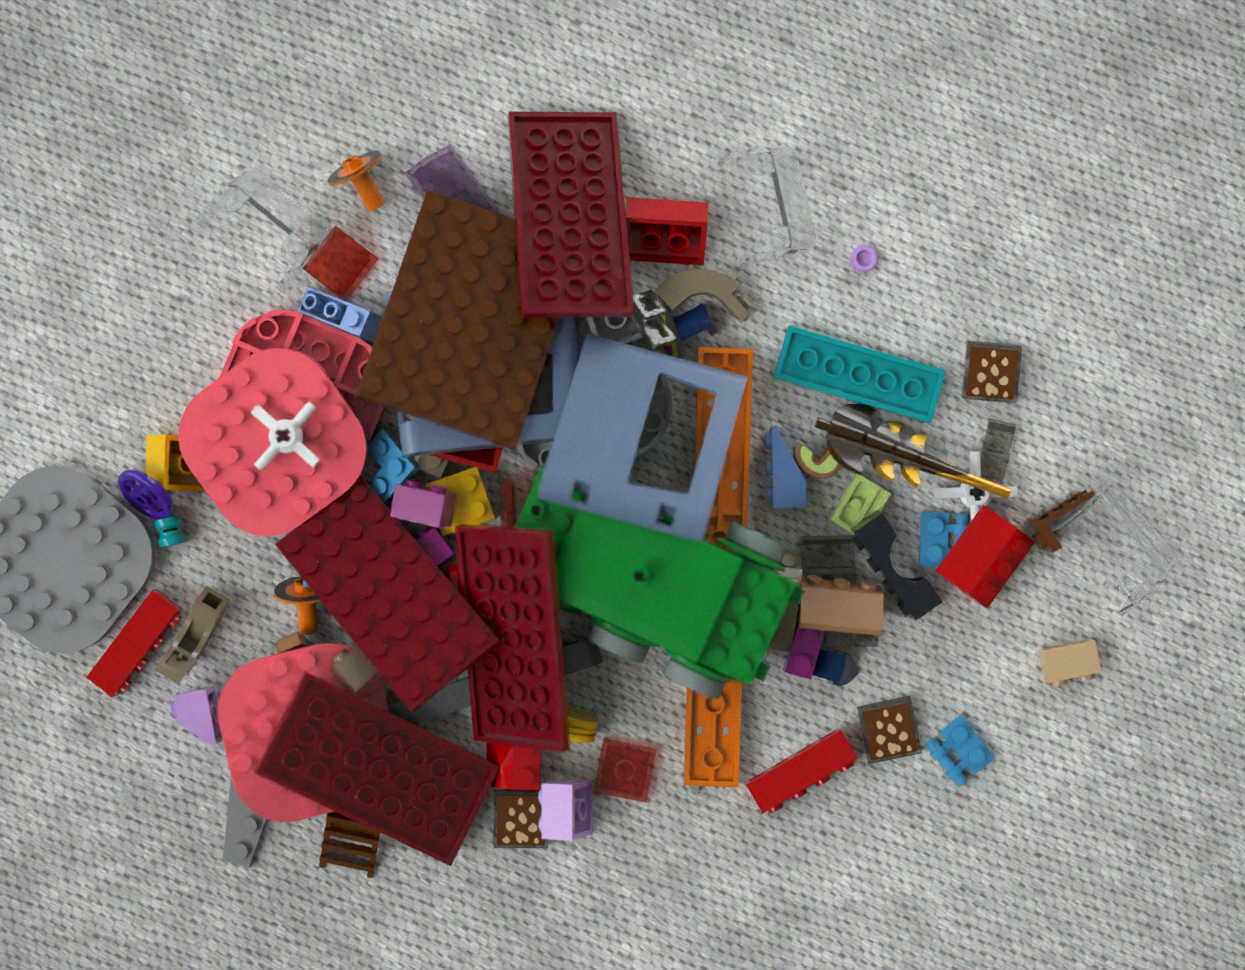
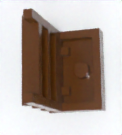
[1027,489,1096,553]
[319,811,380,878]

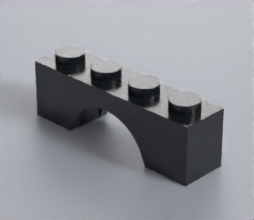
[850,510,942,621]

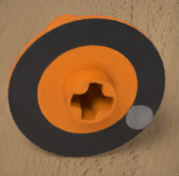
[327,151,385,211]
[274,577,320,635]

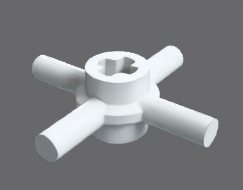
[251,401,321,471]
[934,452,1017,522]

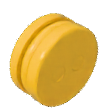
[567,707,599,743]

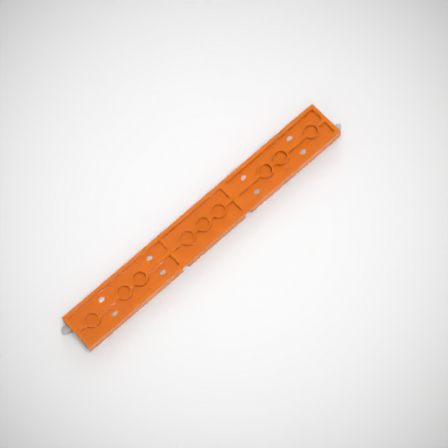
[683,339,753,795]

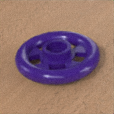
[118,470,174,520]

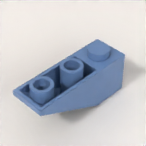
[297,287,383,344]
[765,426,806,509]

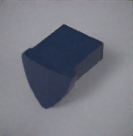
[673,304,718,341]
[812,649,858,686]

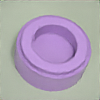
[850,245,878,273]

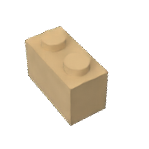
[1038,639,1102,687]

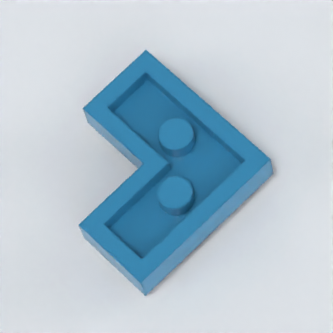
[368,428,420,506]

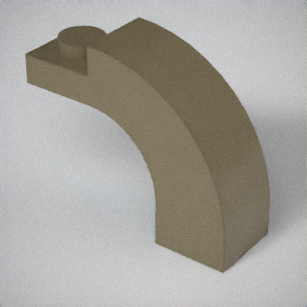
[654,269,750,323]
[770,552,802,652]
[155,586,230,684]

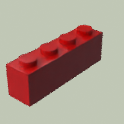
[86,589,182,697]
[745,728,857,814]

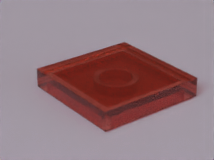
[302,225,378,301]
[501,478,514,528]
[593,738,657,803]

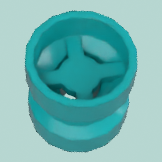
[154,515,187,548]

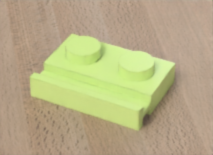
[828,473,891,535]

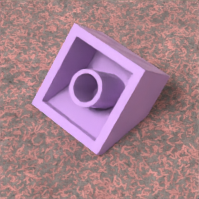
[170,686,223,745]
[539,780,593,840]

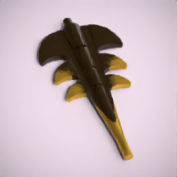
[814,404,1011,499]

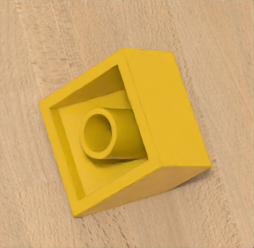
[145,435,206,492]

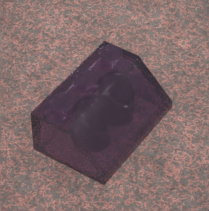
[405,145,499,212]

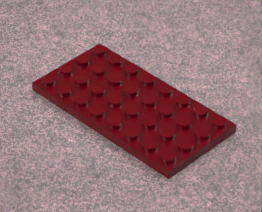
[507,111,634,318]
[275,476,500,713]
[455,524,570,752]
[254,671,500,866]

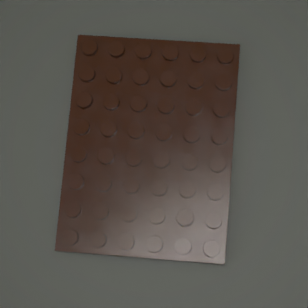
[356,189,559,450]

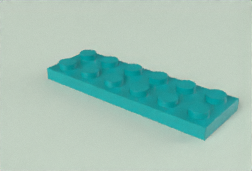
[773,326,946,423]

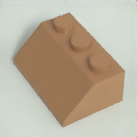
[797,575,883,636]

